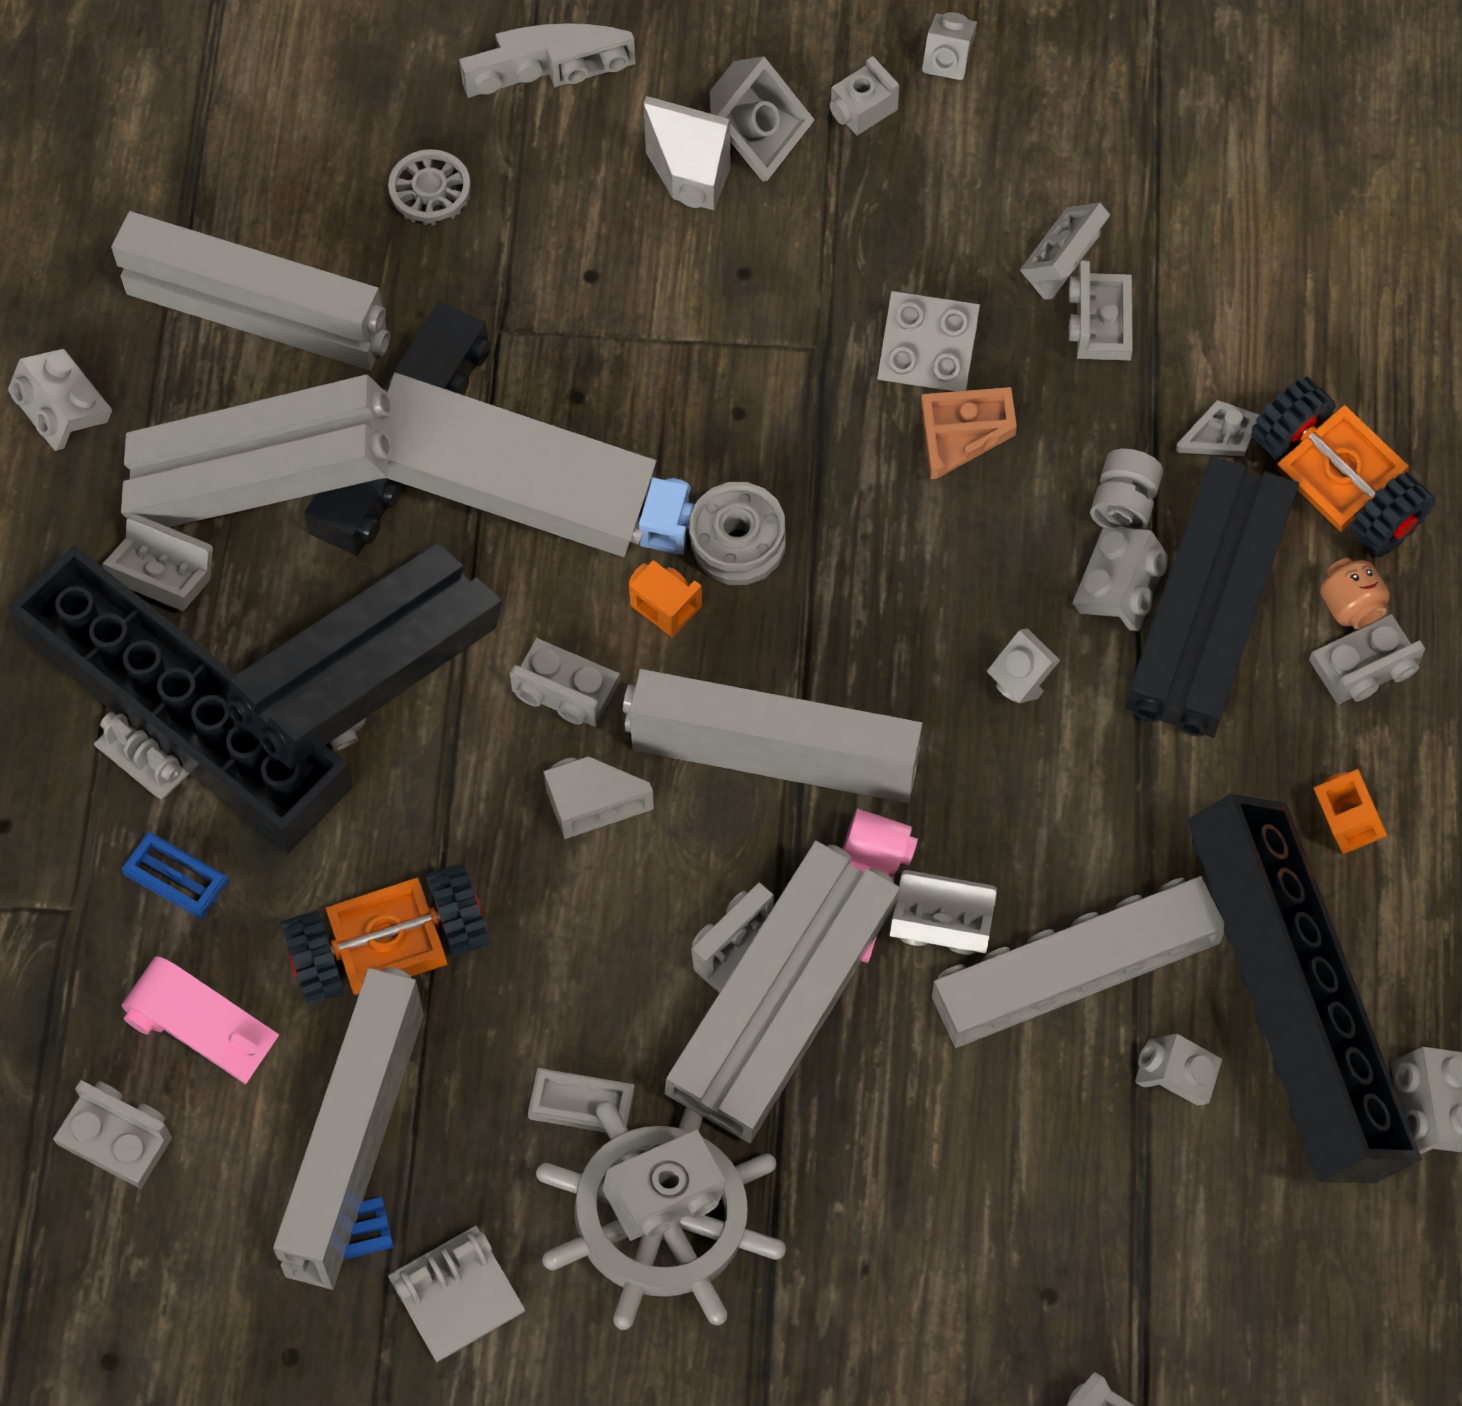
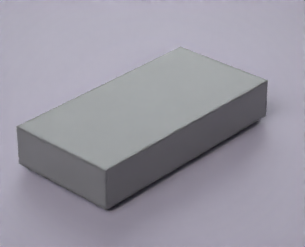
[528,1068,635,1133]

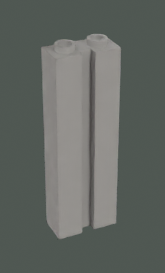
[111,211,391,371]
[386,372,658,557]
[121,374,393,527]
[623,669,923,804]
[665,840,900,1143]
[273,967,424,1290]

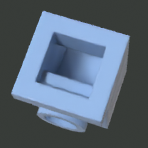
[639,478,695,556]

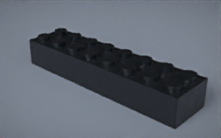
[8,545,353,854]
[1187,794,1422,1183]

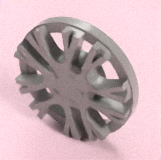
[388,149,471,226]

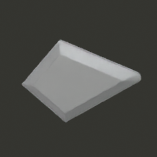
[1176,400,1259,457]

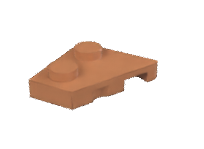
[921,387,1017,479]

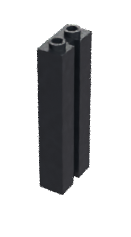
[1125,455,1300,738]
[225,543,502,770]

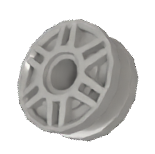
[689,482,786,585]

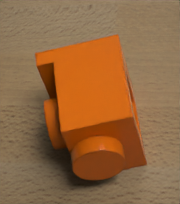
[629,560,702,638]
[1314,769,1387,854]

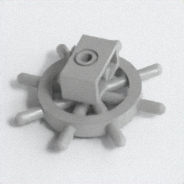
[536,1100,786,1330]

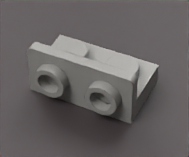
[1020,202,1110,300]
[1309,614,1426,705]
[510,638,621,727]
[53,1080,172,1189]

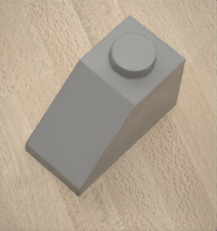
[543,756,654,839]

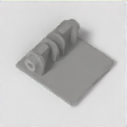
[877,291,980,392]
[94,712,190,801]
[388,1225,526,1363]

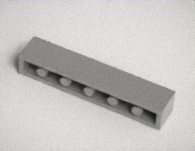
[932,876,1224,1049]

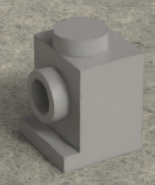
[830,56,899,135]

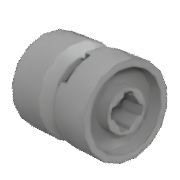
[1090,448,1164,530]

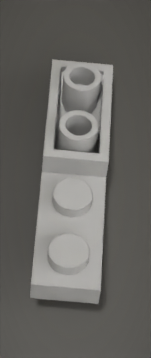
[459,23,635,98]

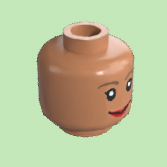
[1320,558,1390,629]

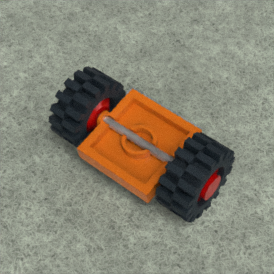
[1251,376,1436,557]
[281,862,490,1005]

